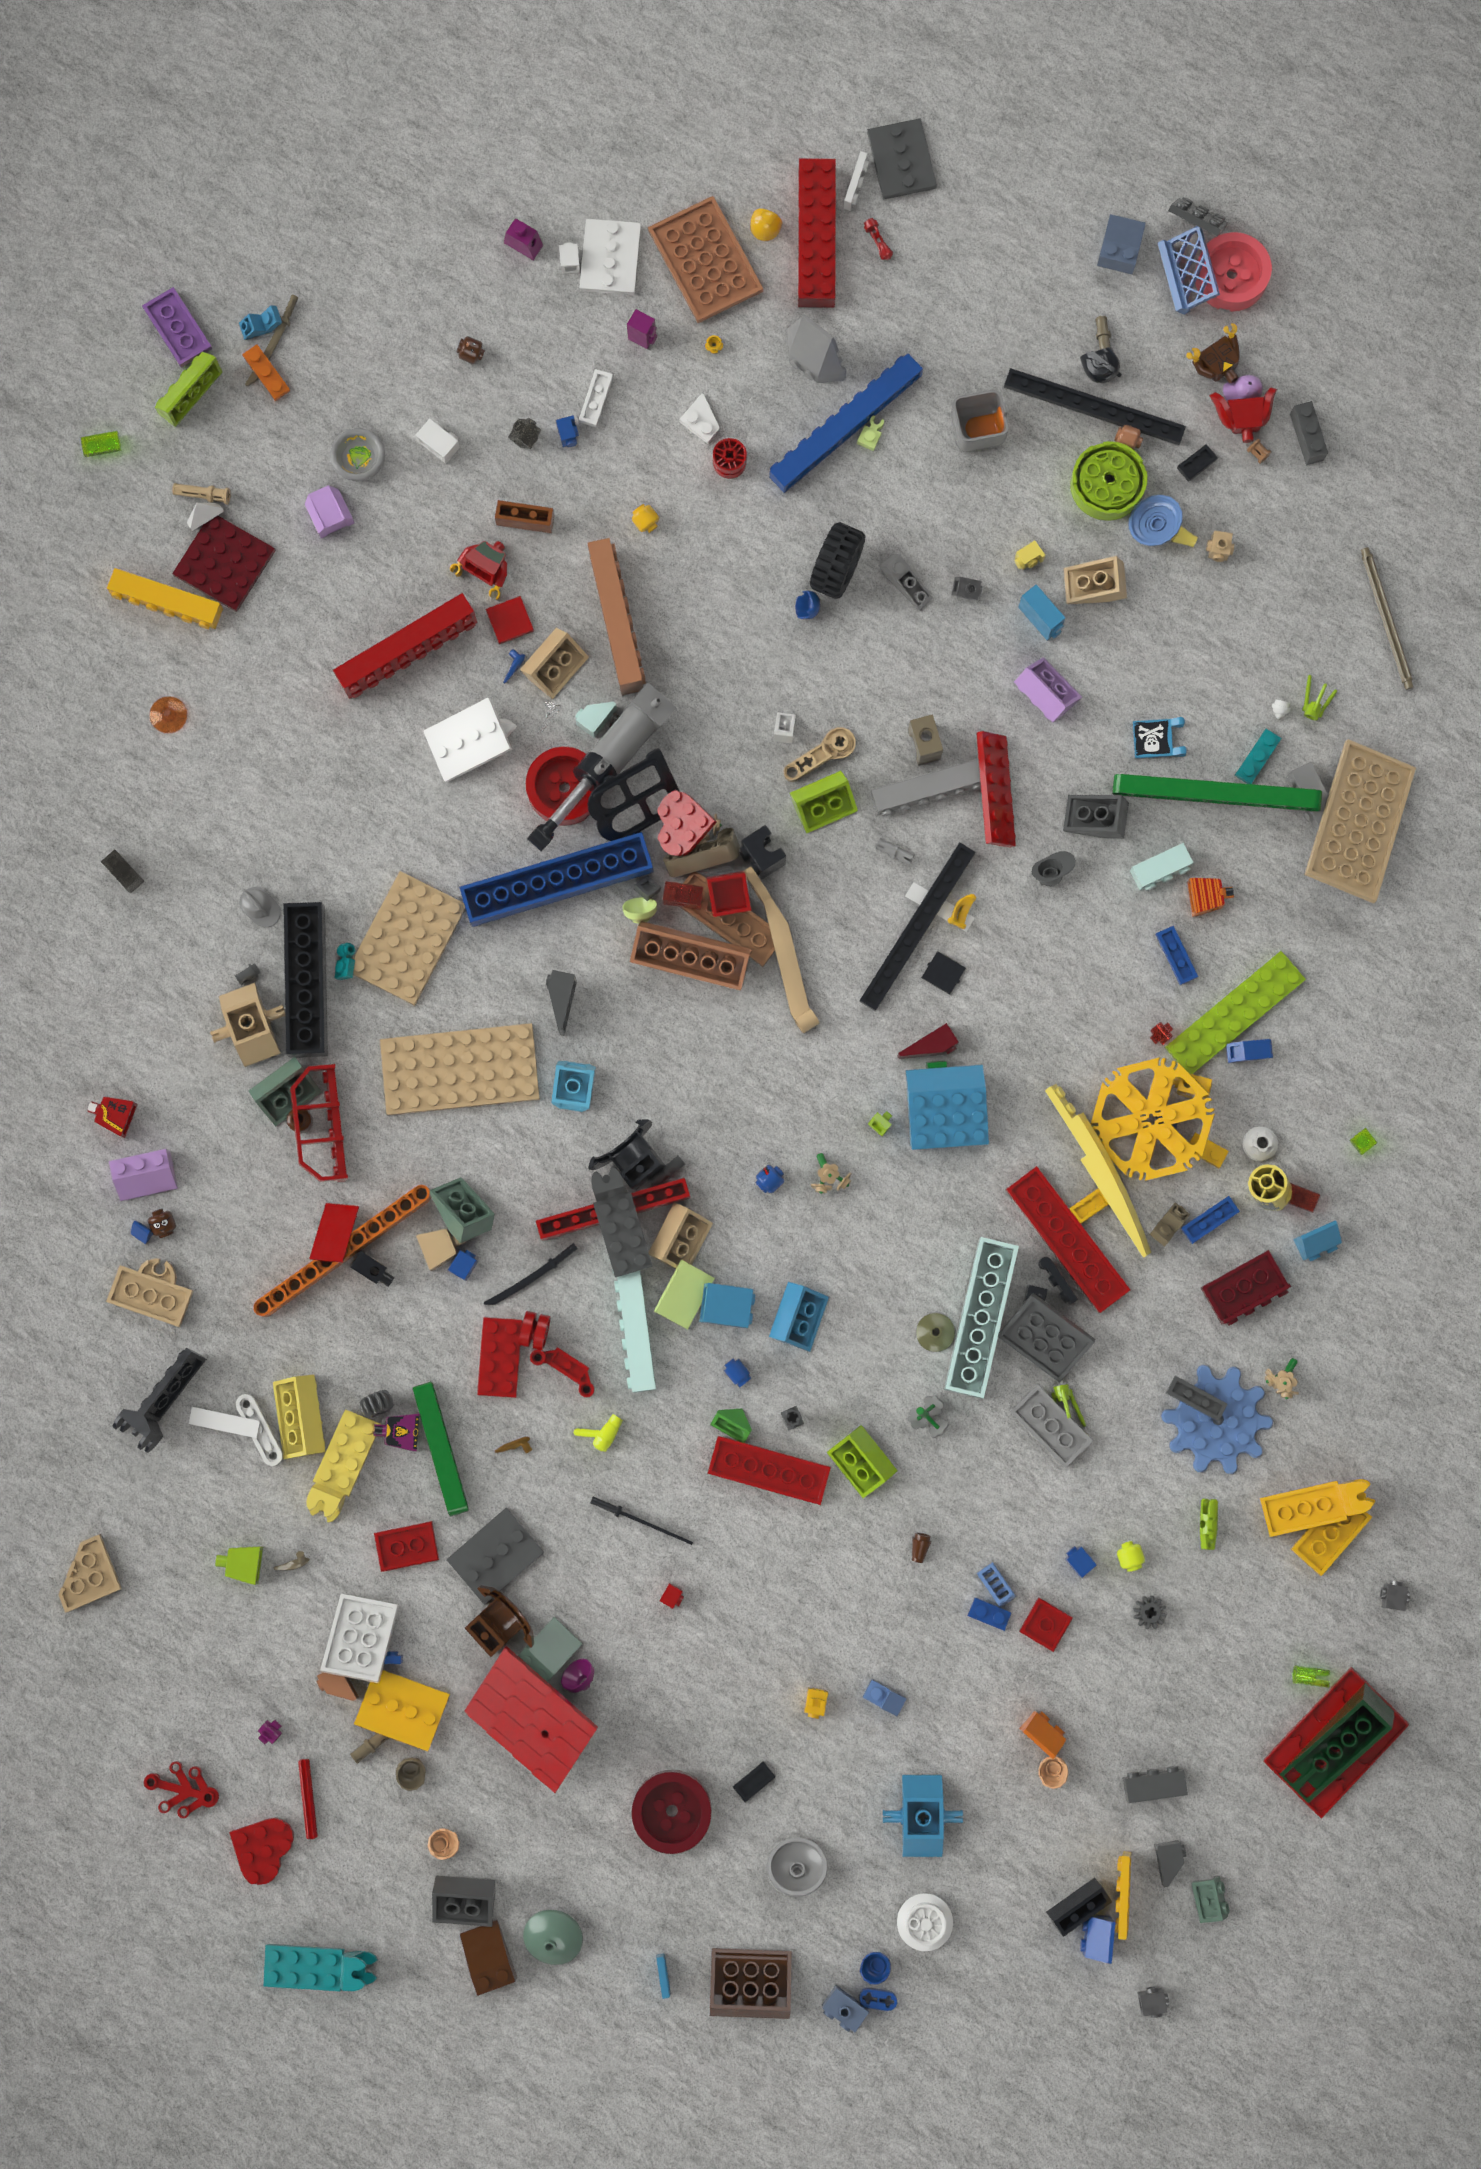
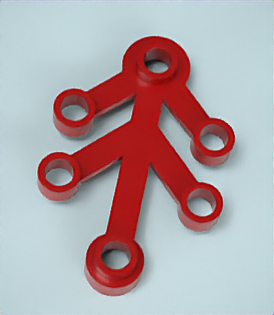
[144,1761,219,1818]

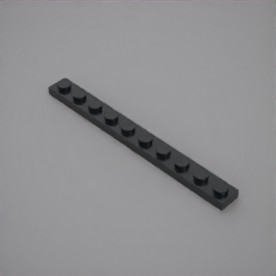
[1004,368,1186,445]
[859,842,976,1012]

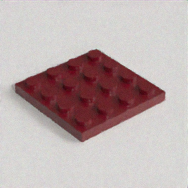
[172,515,276,612]

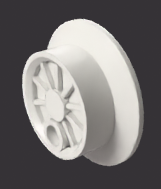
[897,1893,953,1951]

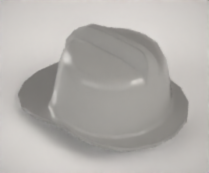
[239,887,281,927]

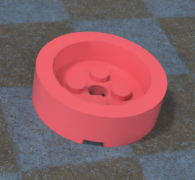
[1195,232,1272,312]

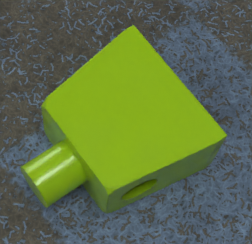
[215,1546,263,1585]

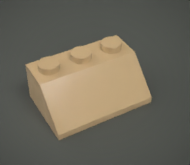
[520,628,589,699]
[649,1203,713,1269]

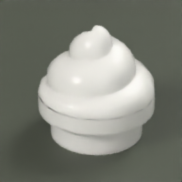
[1272,699,1291,719]

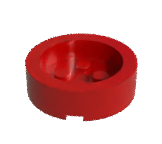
[525,746,591,826]

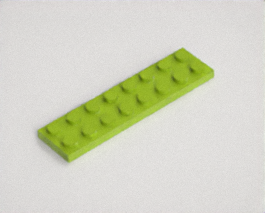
[1164,951,1306,1074]

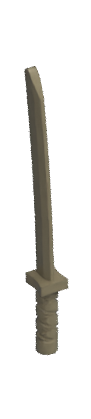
[245,294,298,386]

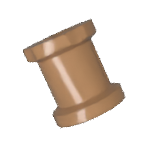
[1247,439,1272,464]

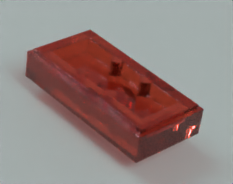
[1288,1183,1321,1213]

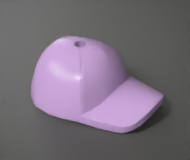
[1223,375,1263,401]

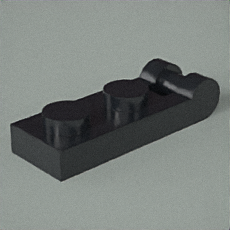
[1038,1257,1078,1305]

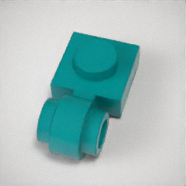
[334,942,355,980]

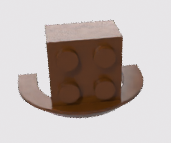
[465,1585,534,1657]

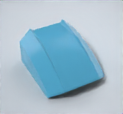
[551,1061,596,1112]

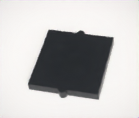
[921,951,966,995]

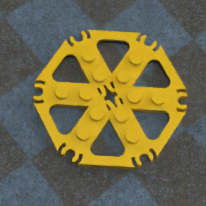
[1091,1057,1215,1181]

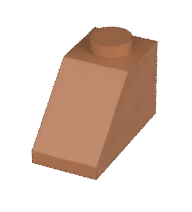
[316,1673,359,1701]

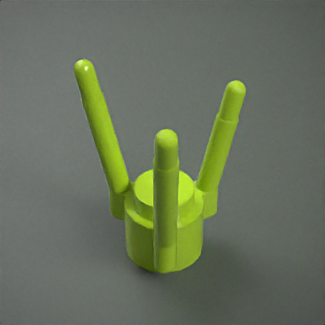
[1302,675,1337,720]
[1051,1384,1086,1427]

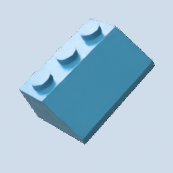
[769,1282,829,1352]

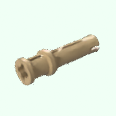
[172,483,231,505]

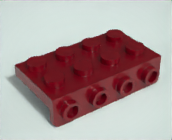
[1200,1250,1292,1326]

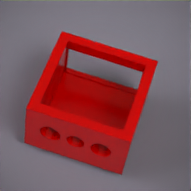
[706,871,751,917]

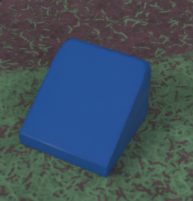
[131,1221,153,1244]

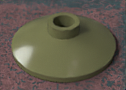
[916,1313,955,1352]

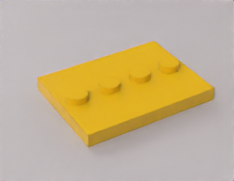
[354,1670,450,1752]

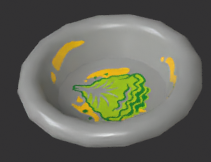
[330,428,386,482]

